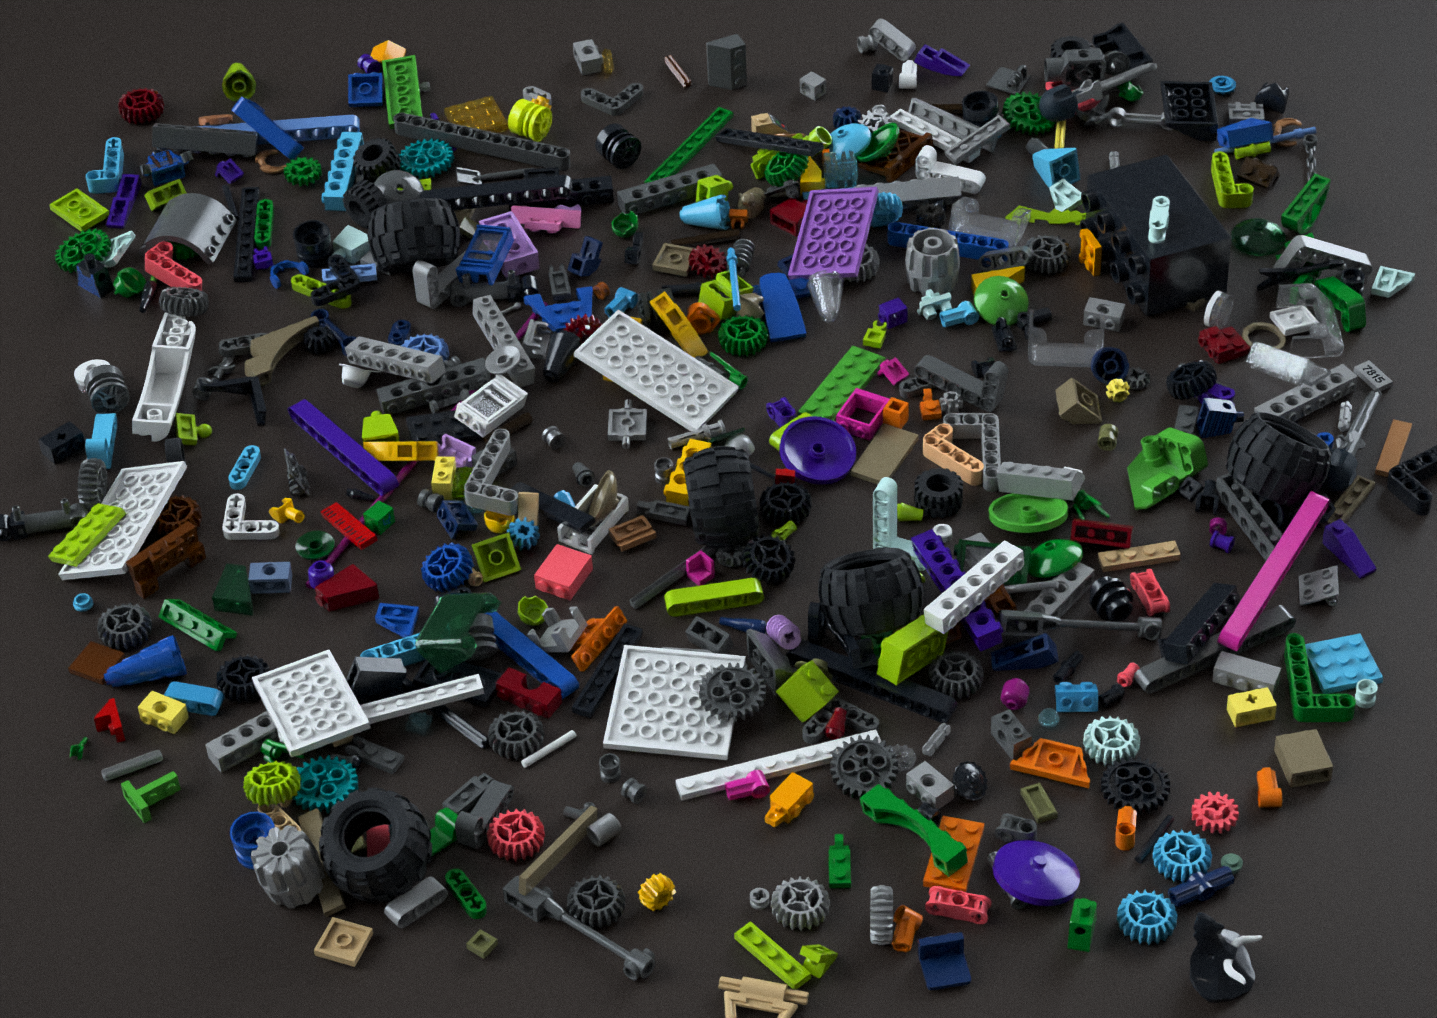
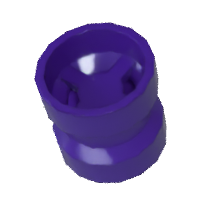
[357,54,381,74]

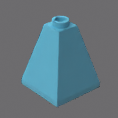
[1033,148,1080,189]

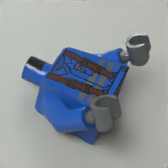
[140,150,193,186]

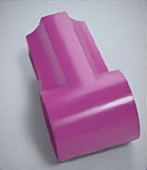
[725,770,770,800]

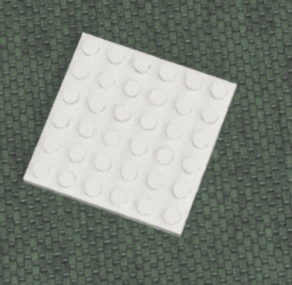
[603,645,746,760]

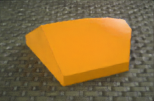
[370,40,406,63]

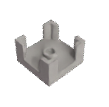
[527,606,588,653]

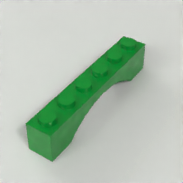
[860,784,968,877]

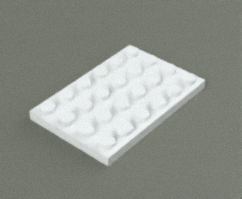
[252,650,370,758]

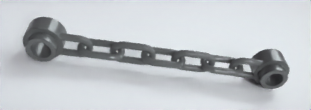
[1303,134,1318,181]

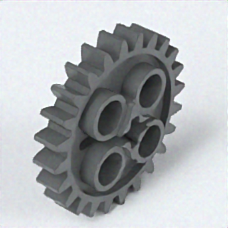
[699,663,766,722]
[830,735,899,800]

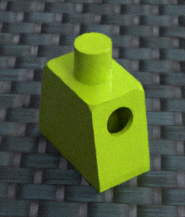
[696,175,733,202]
[362,411,399,442]

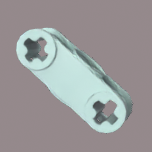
[1148,196,1170,244]

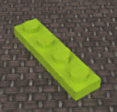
[734,921,811,990]

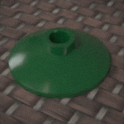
[295,531,335,560]

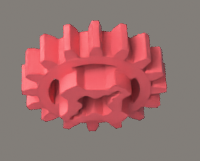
[1191,792,1239,834]

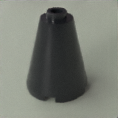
[543,330,582,382]

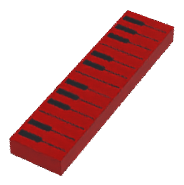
[321,502,378,550]

